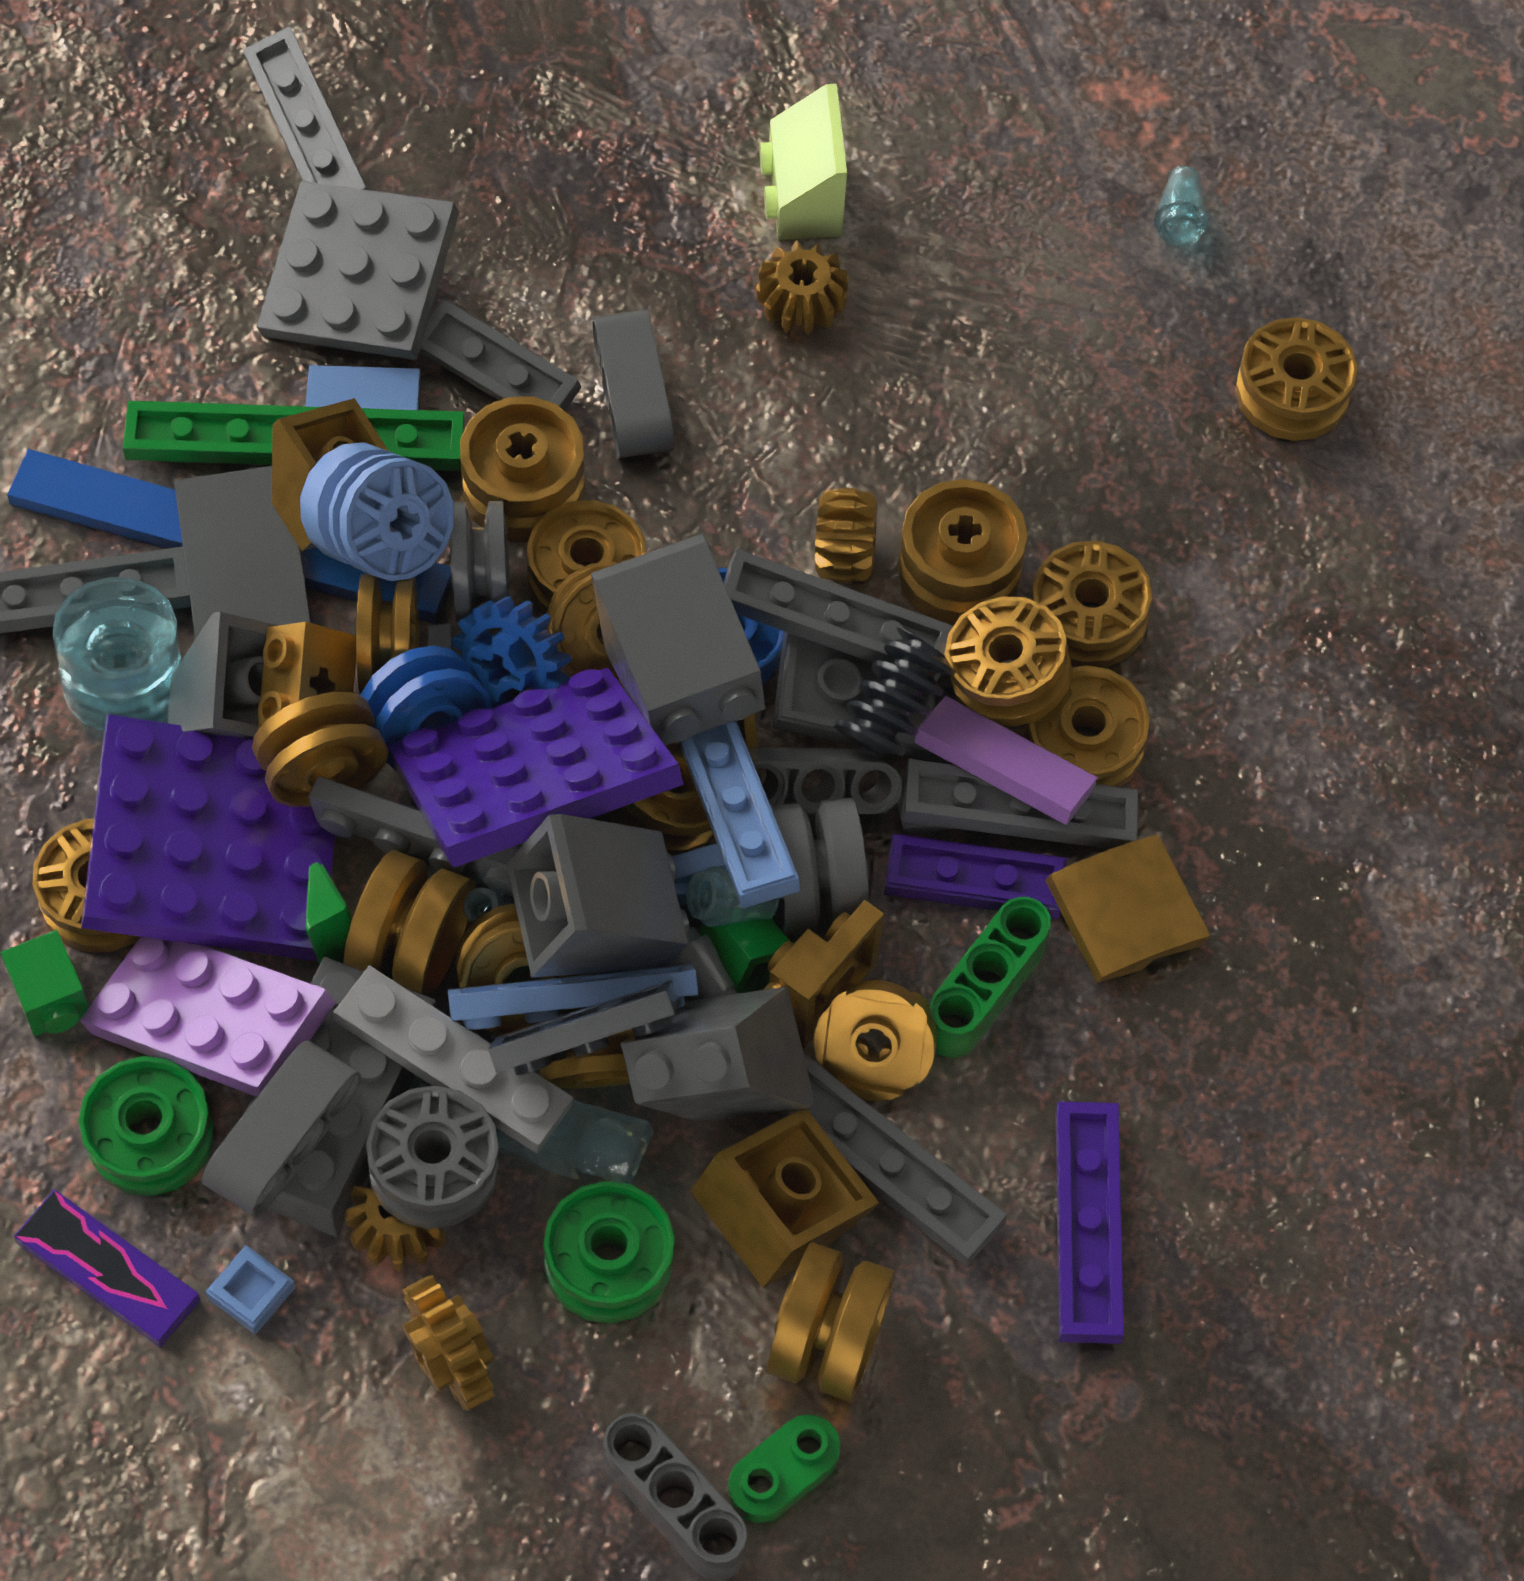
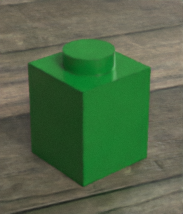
[699,902,791,993]
[0,929,89,1037]

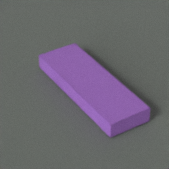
[914,696,1098,825]

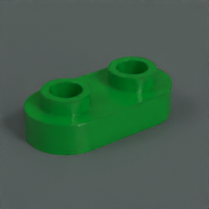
[728,1415,840,1523]

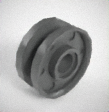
[450,501,510,623]
[366,1086,499,1229]

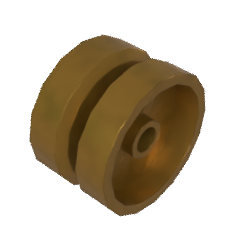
[460,396,585,542]
[897,479,1028,626]
[344,849,476,998]
[767,1242,896,1402]

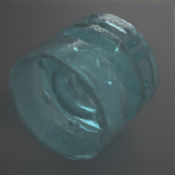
[52,577,182,731]

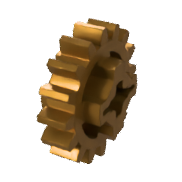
[402,1275,495,1411]

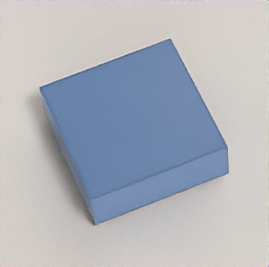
[205,1245,295,1335]

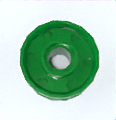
[78,1056,215,1196]
[543,1181,675,1324]

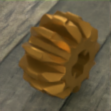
[756,239,849,336]
[815,487,878,584]
[345,1175,446,1273]

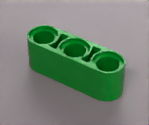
[930,897,1051,1058]

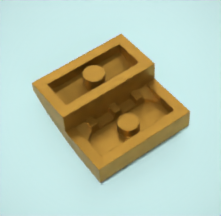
[1045,834,1210,983]

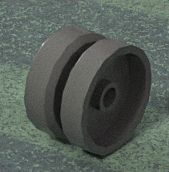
[771,798,869,937]

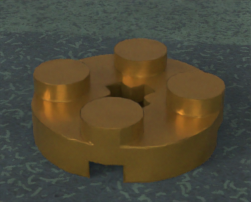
[814,980,937,1101]

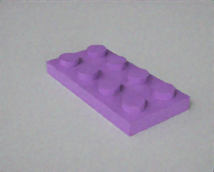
[80,937,335,1097]

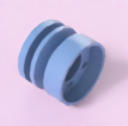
[300,442,454,581]

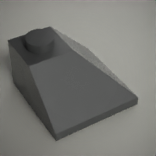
[168,612,279,738]

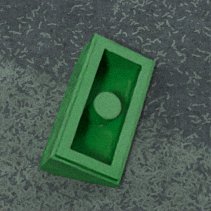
[306,862,352,965]

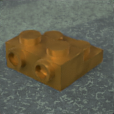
[764,900,884,1049]

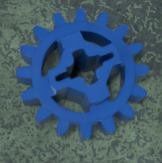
[451,597,572,708]

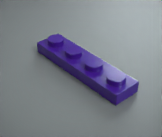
[1055,1101,1124,1344]

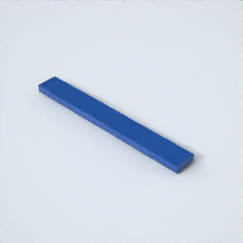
[7,449,452,624]

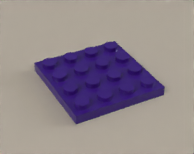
[388,667,684,868]
[81,714,335,962]

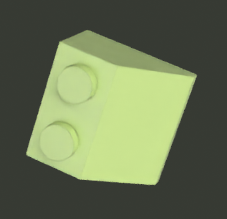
[760,84,847,240]

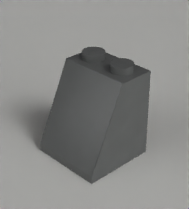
[591,534,766,745]
[507,814,689,977]
[621,986,815,1122]

